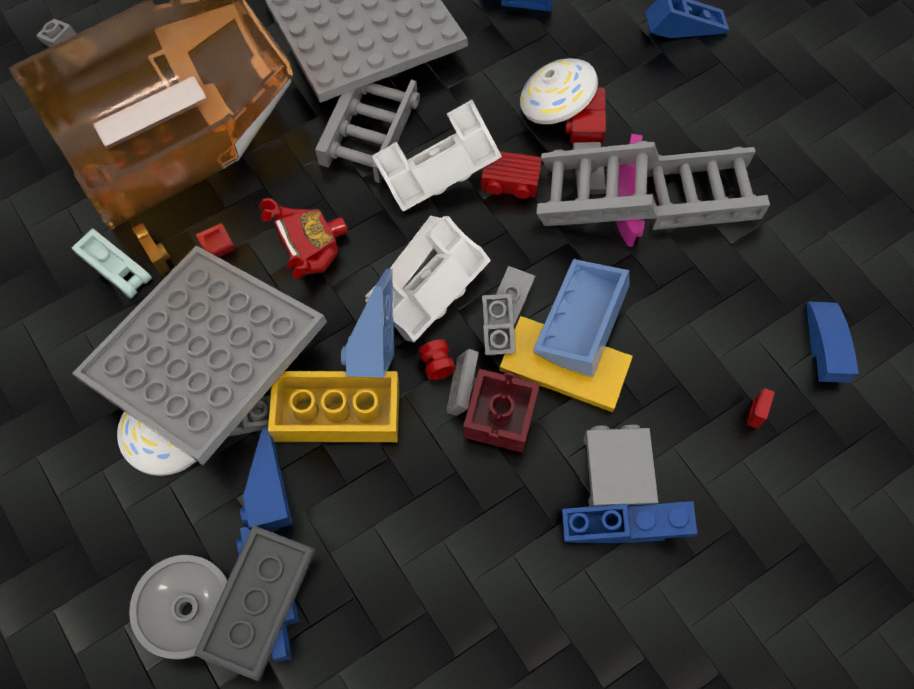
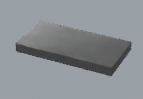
[194,525,315,681]

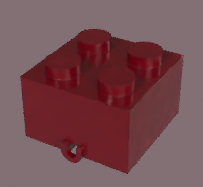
[463,369,540,453]

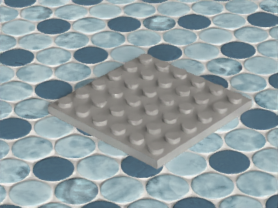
[265,0,468,103]
[72,246,327,465]

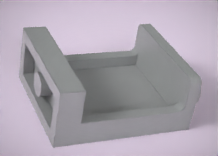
[583,425,658,507]

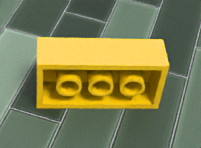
[268,371,399,442]

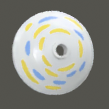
[520,58,598,124]
[117,411,196,476]

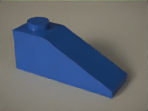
[645,0,729,38]
[240,427,292,531]

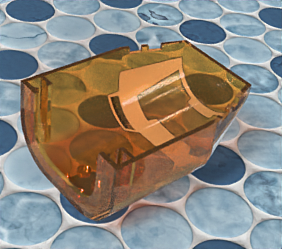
[9,0,293,230]

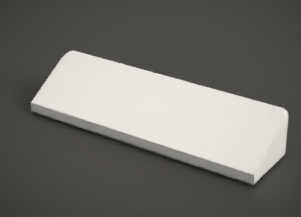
[93,76,207,150]
[365,216,441,303]

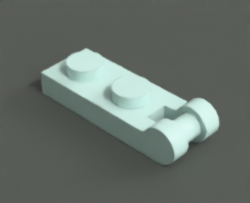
[72,228,152,299]

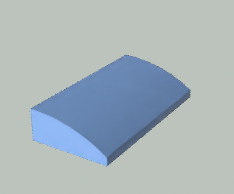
[533,259,630,377]

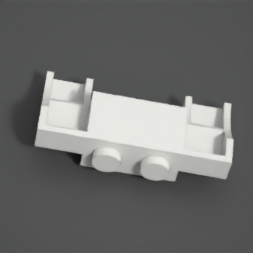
[372,100,502,211]
[365,216,491,342]

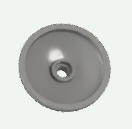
[129,555,228,660]

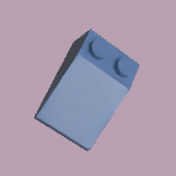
[341,269,394,378]

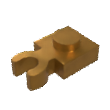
[132,223,170,276]

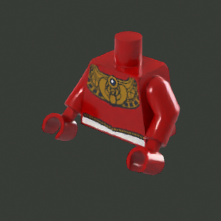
[259,198,348,279]

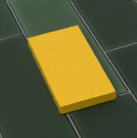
[499,316,633,412]

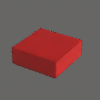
[196,223,235,257]
[747,388,775,429]

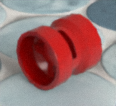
[418,339,456,380]

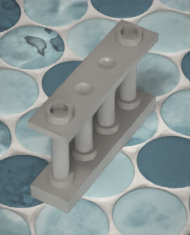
[315,79,420,183]
[537,141,659,226]
[647,147,770,230]

